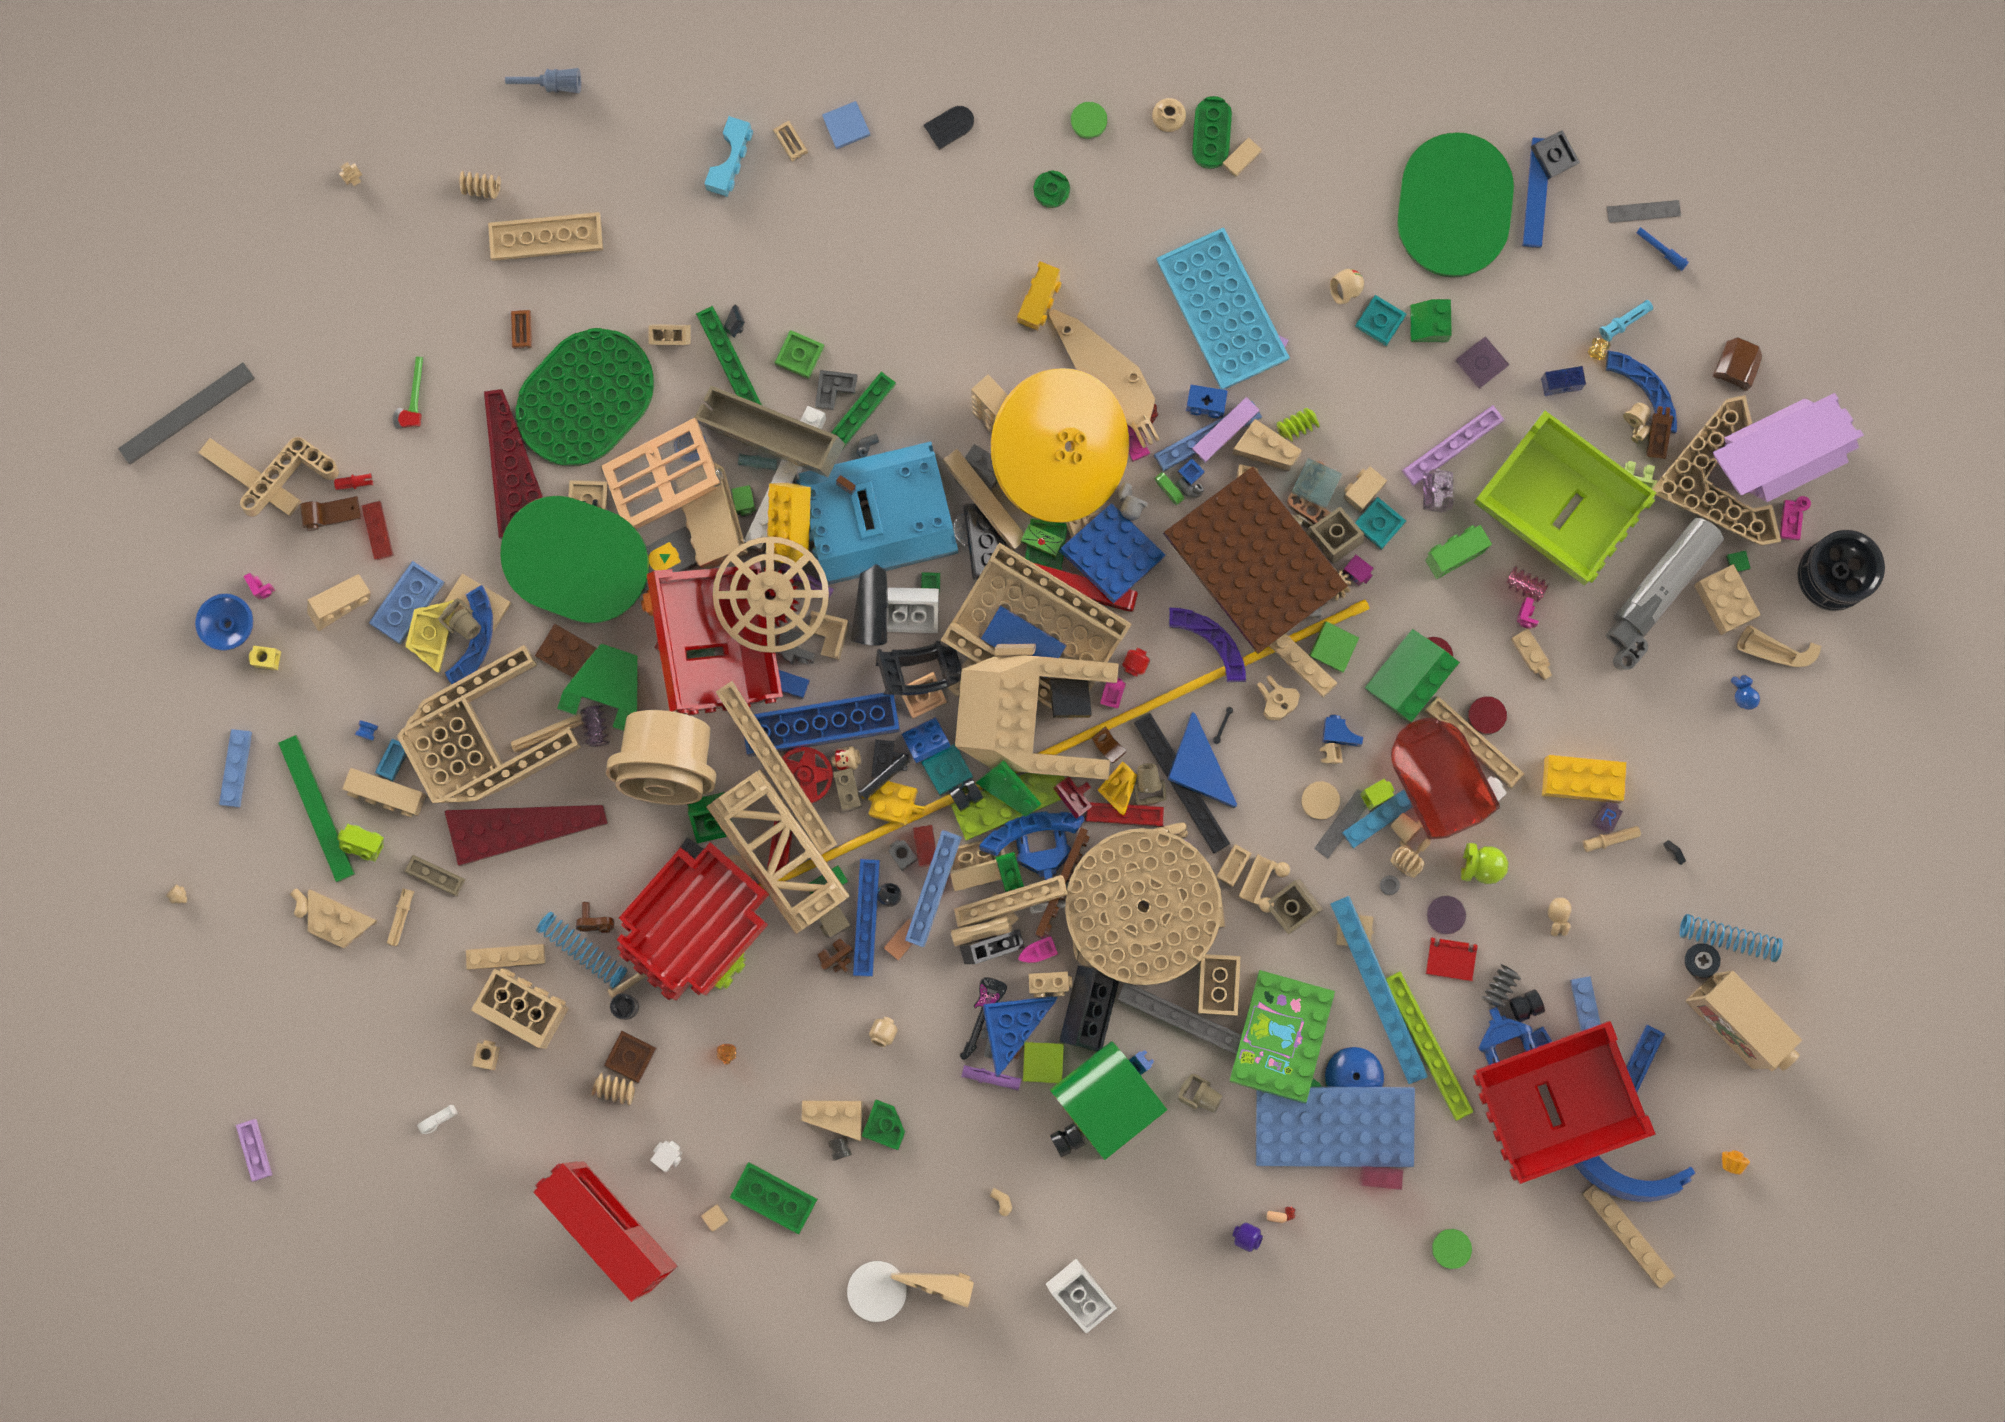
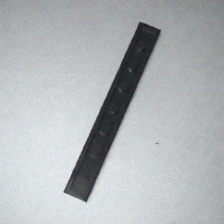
[1134,713,1230,854]

